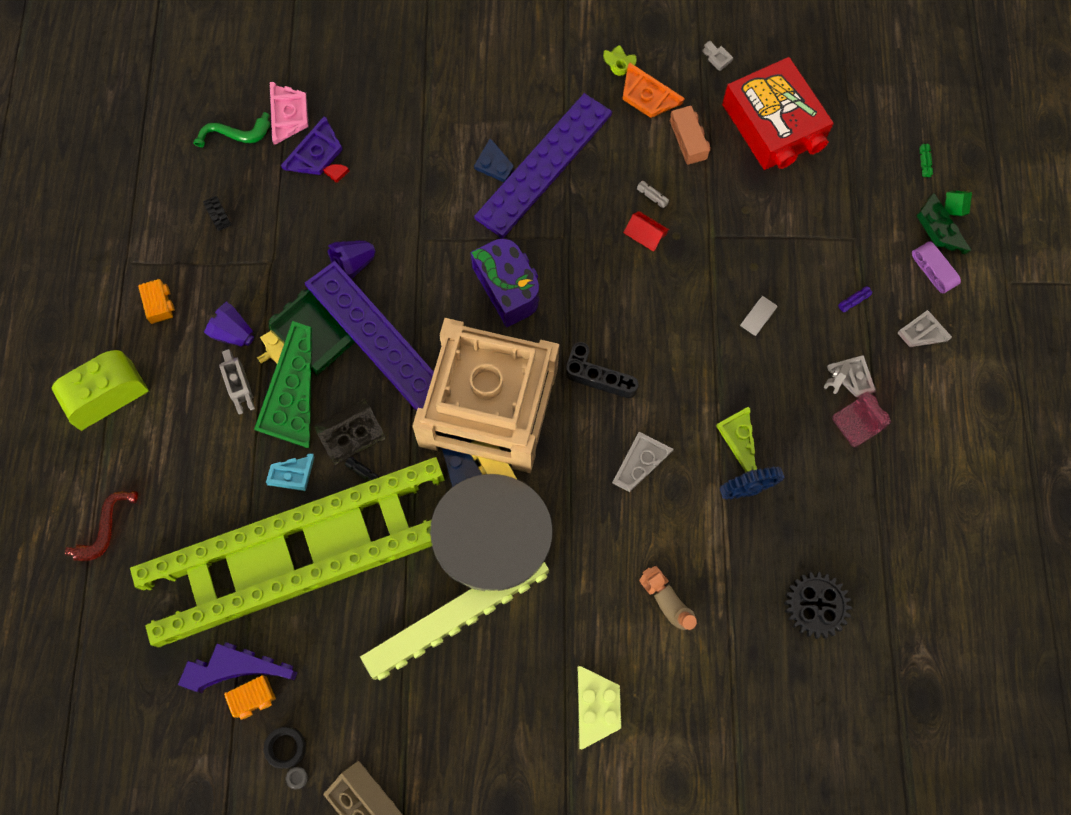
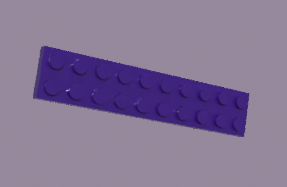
[474,93,612,239]
[305,261,434,411]

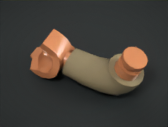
[639,566,697,630]

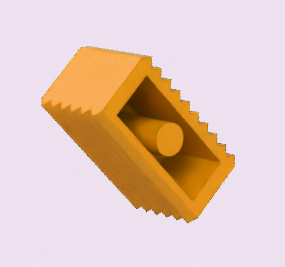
[138,279,174,324]
[224,675,276,720]

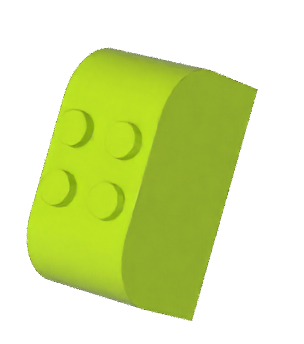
[52,350,149,431]

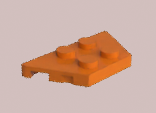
[622,63,685,118]

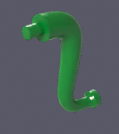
[193,112,271,147]

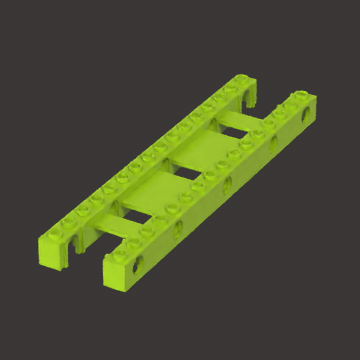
[130,457,445,648]

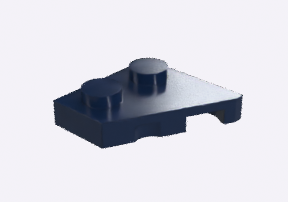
[474,139,514,182]

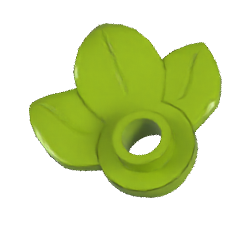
[603,45,636,76]

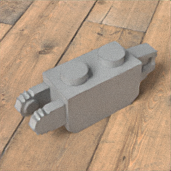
[219,349,255,414]

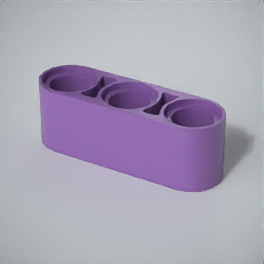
[912,242,961,293]

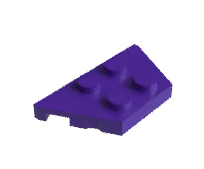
[281,117,342,175]

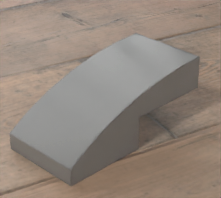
[740,296,778,336]

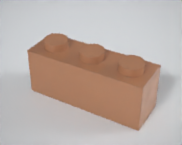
[669,106,711,165]

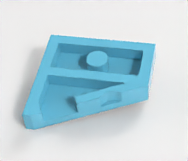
[266,454,315,491]

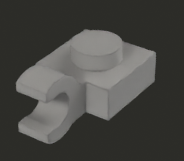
[703,41,733,71]
[824,361,852,394]

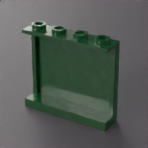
[268,289,355,376]

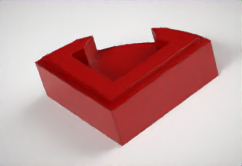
[323,164,349,183]

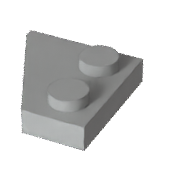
[898,310,952,347]

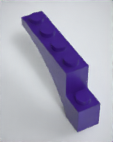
[178,642,298,693]

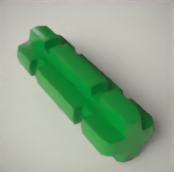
[919,144,933,178]

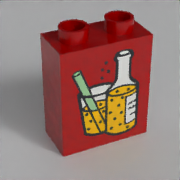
[722,57,833,170]

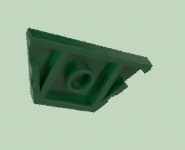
[916,194,971,255]

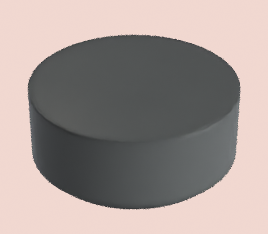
[286,767,308,789]

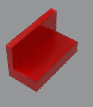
[623,211,669,252]

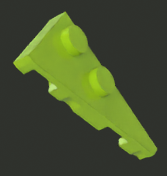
[716,407,757,472]

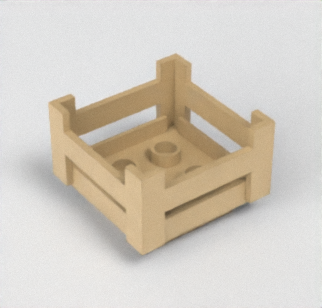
[412,318,559,473]

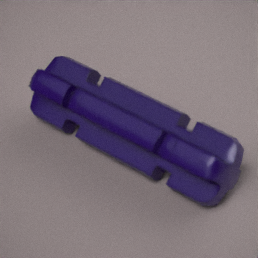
[838,286,872,312]

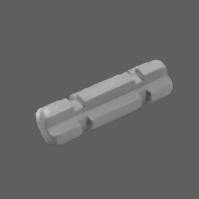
[637,181,669,208]

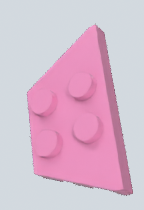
[270,82,308,144]

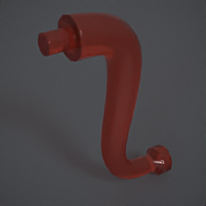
[65,491,138,561]

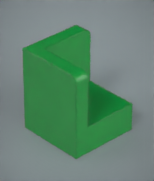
[945,190,972,216]

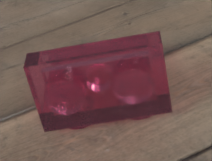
[832,391,891,447]

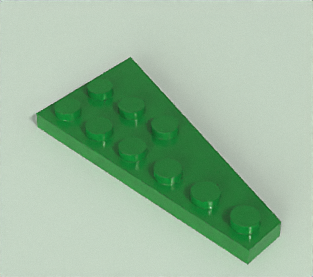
[254,321,312,448]

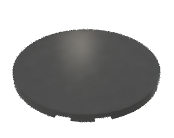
[430,474,552,591]

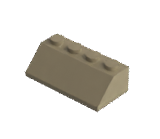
[323,761,402,815]

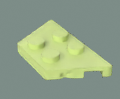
[578,666,621,749]

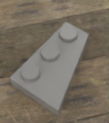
[613,432,674,492]

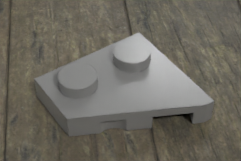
[827,355,875,397]

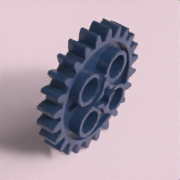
[719,467,785,500]

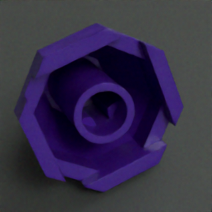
[328,241,376,279]
[204,302,254,347]

